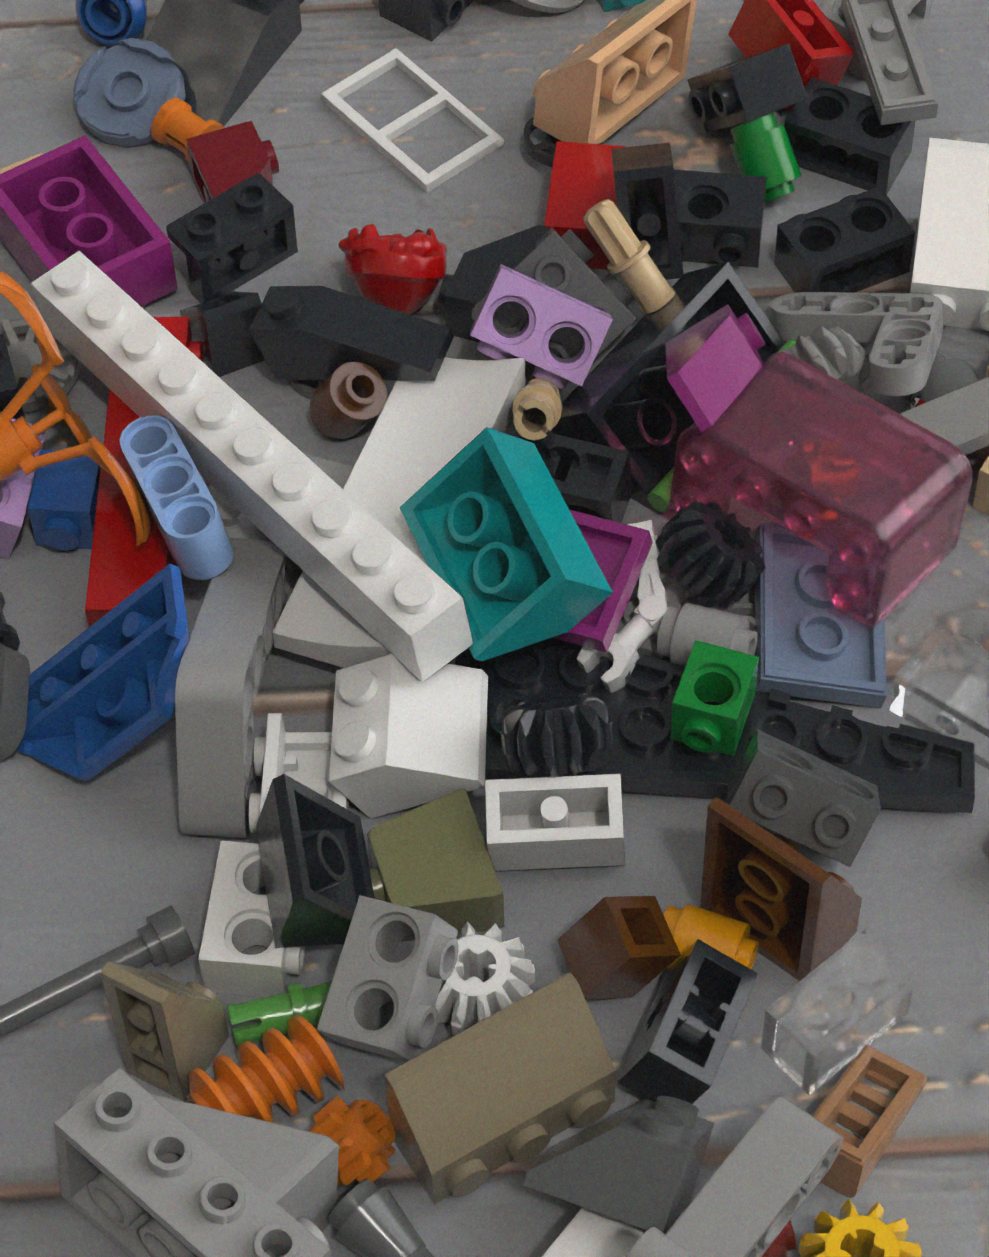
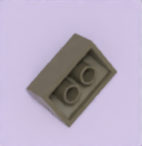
[384,972,616,1204]

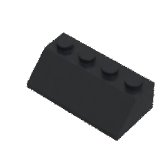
[551,262,785,509]

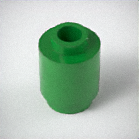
[730,113,802,202]

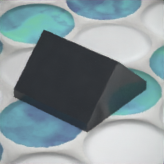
[256,774,375,948]

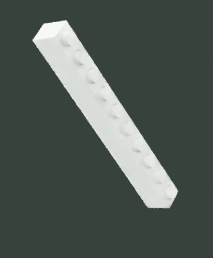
[30,251,473,682]

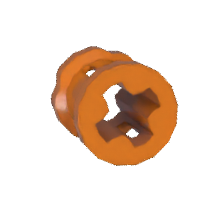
[151,97,225,164]

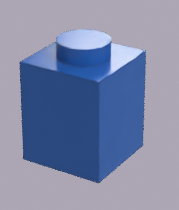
[27,450,101,550]

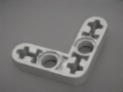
[771,292,943,396]

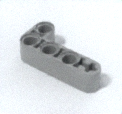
[626,1096,844,1257]

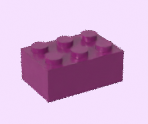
[0,135,178,307]

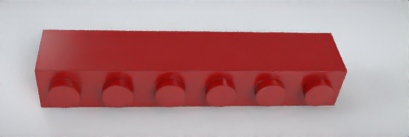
[85,317,204,627]

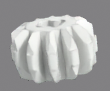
[435,921,535,1036]

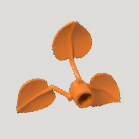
[0,271,152,546]

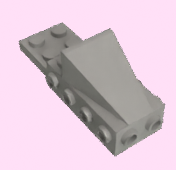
[54,1068,339,1257]

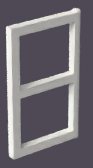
[321,48,505,193]

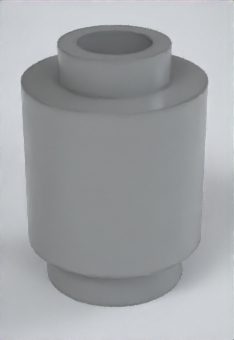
[657,603,757,666]

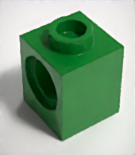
[670,640,759,756]

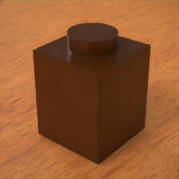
[557,896,681,1000]

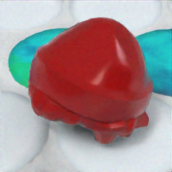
[338,224,447,315]

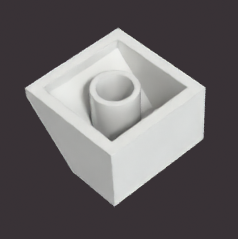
[329,654,488,819]

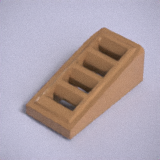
[812,1044,928,1198]

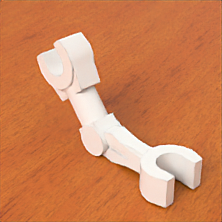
[577,520,668,693]

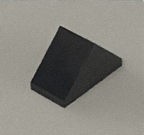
[180,291,265,377]

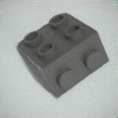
[472,227,636,391]

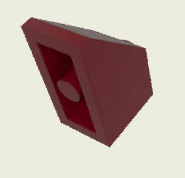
[187,120,279,204]

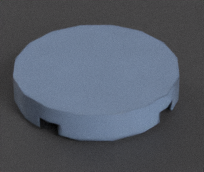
[73,38,186,147]

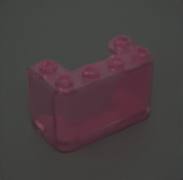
[669,352,972,629]

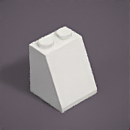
[909,137,989,331]

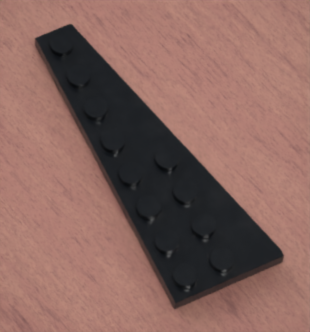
[455,638,975,813]

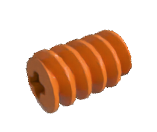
[187,1014,345,1123]

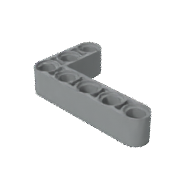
[175,538,292,838]

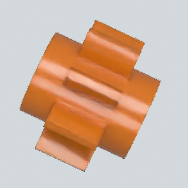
[309,1096,396,1186]

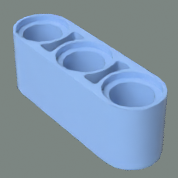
[119,415,234,580]

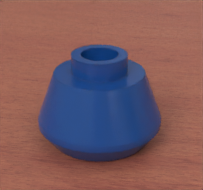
[75,0,147,47]

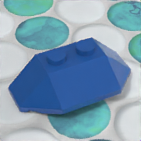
[16,563,190,782]

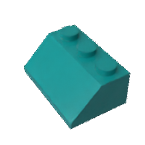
[399,427,613,661]

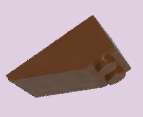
[700,797,862,987]

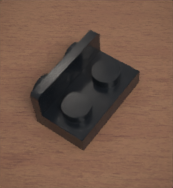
[166,173,298,303]

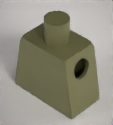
[367,788,505,942]

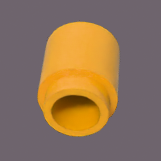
[663,904,759,970]

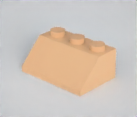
[533,0,697,144]

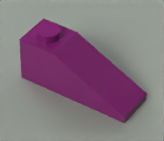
[665,304,765,432]

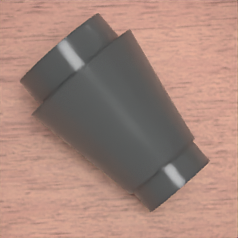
[328,1179,434,1257]

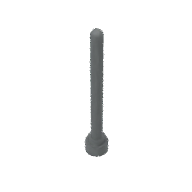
[0,905,195,1037]

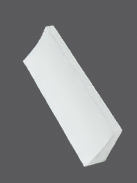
[273,357,525,668]

